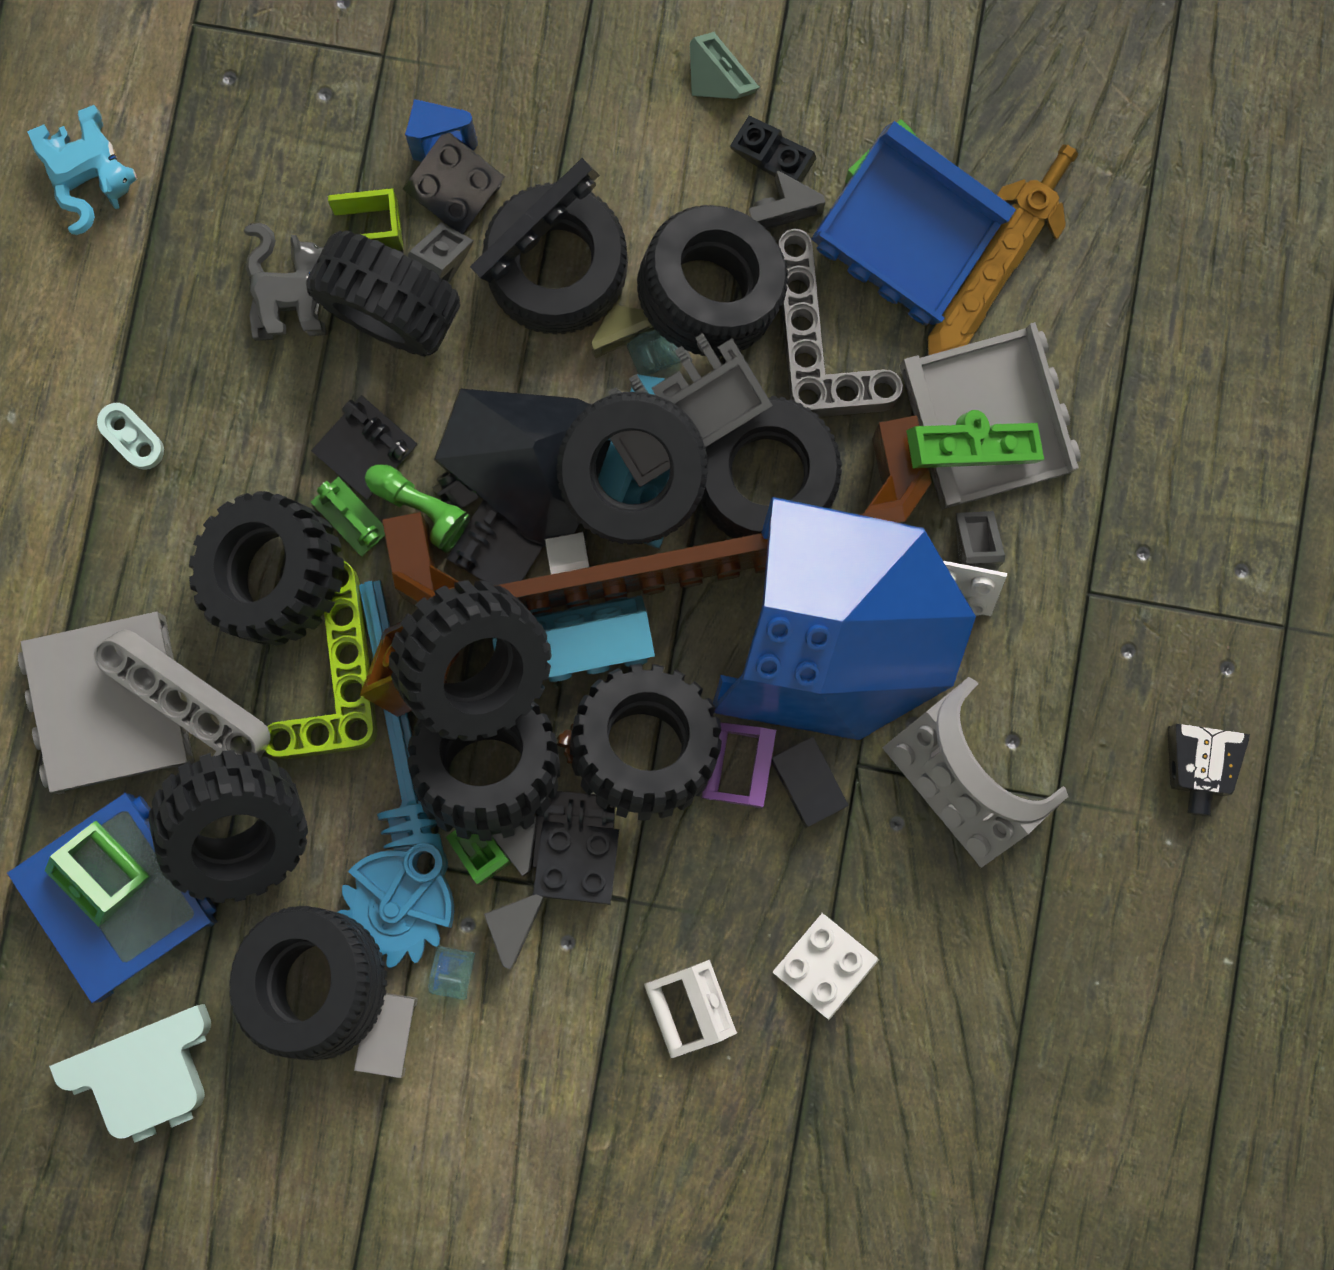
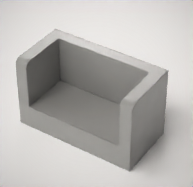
[354,993,418,1078]

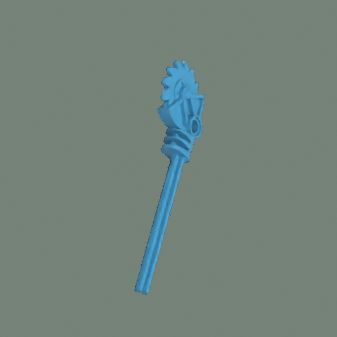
[337,580,454,968]

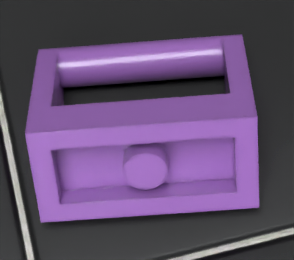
[701,723,776,809]

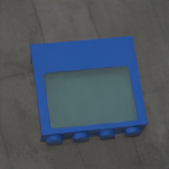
[7,793,217,1003]

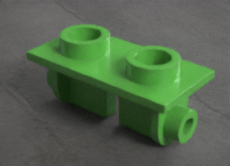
[311,476,385,557]

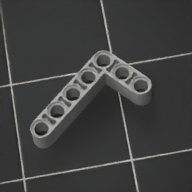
[778,229,903,417]
[94,630,270,760]

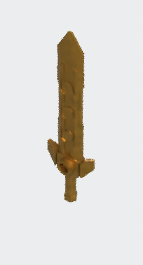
[928,145,1078,355]

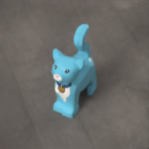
[27,105,137,235]

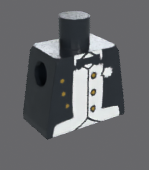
[1168,724,1250,816]

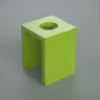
[328,188,403,251]

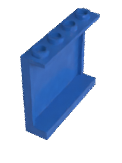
[811,121,1016,326]

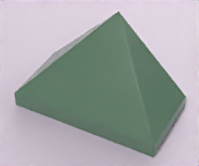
[690,32,760,99]

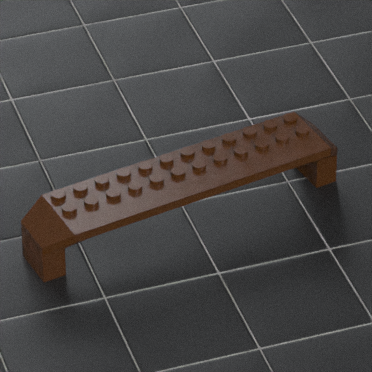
[382,415,932,617]

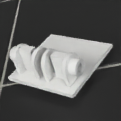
[943,561,1007,616]
[773,913,879,1020]

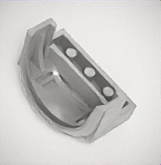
[882,677,1068,868]

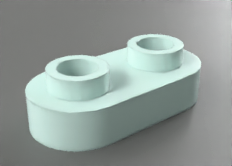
[97,403,164,470]

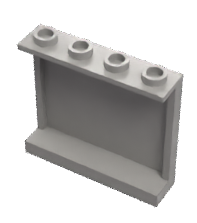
[899,322,1081,510]
[18,612,194,795]

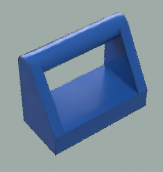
[405,99,478,162]

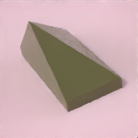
[591,304,657,358]

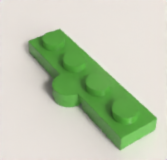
[906,410,1044,468]

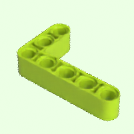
[265,561,378,759]

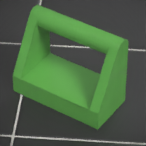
[45,821,150,927]

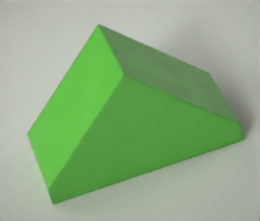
[446,830,512,885]

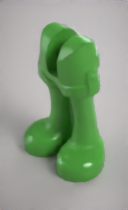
[365,465,470,553]

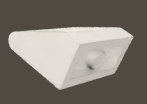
[644,960,737,1058]

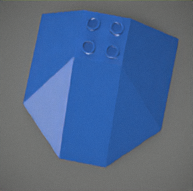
[713,497,976,740]

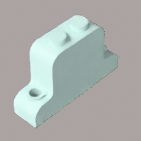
[49,1004,211,1143]

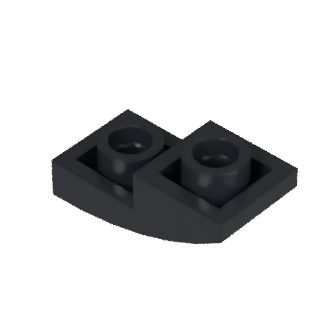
[730,115,816,183]

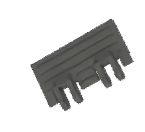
[608,333,773,487]

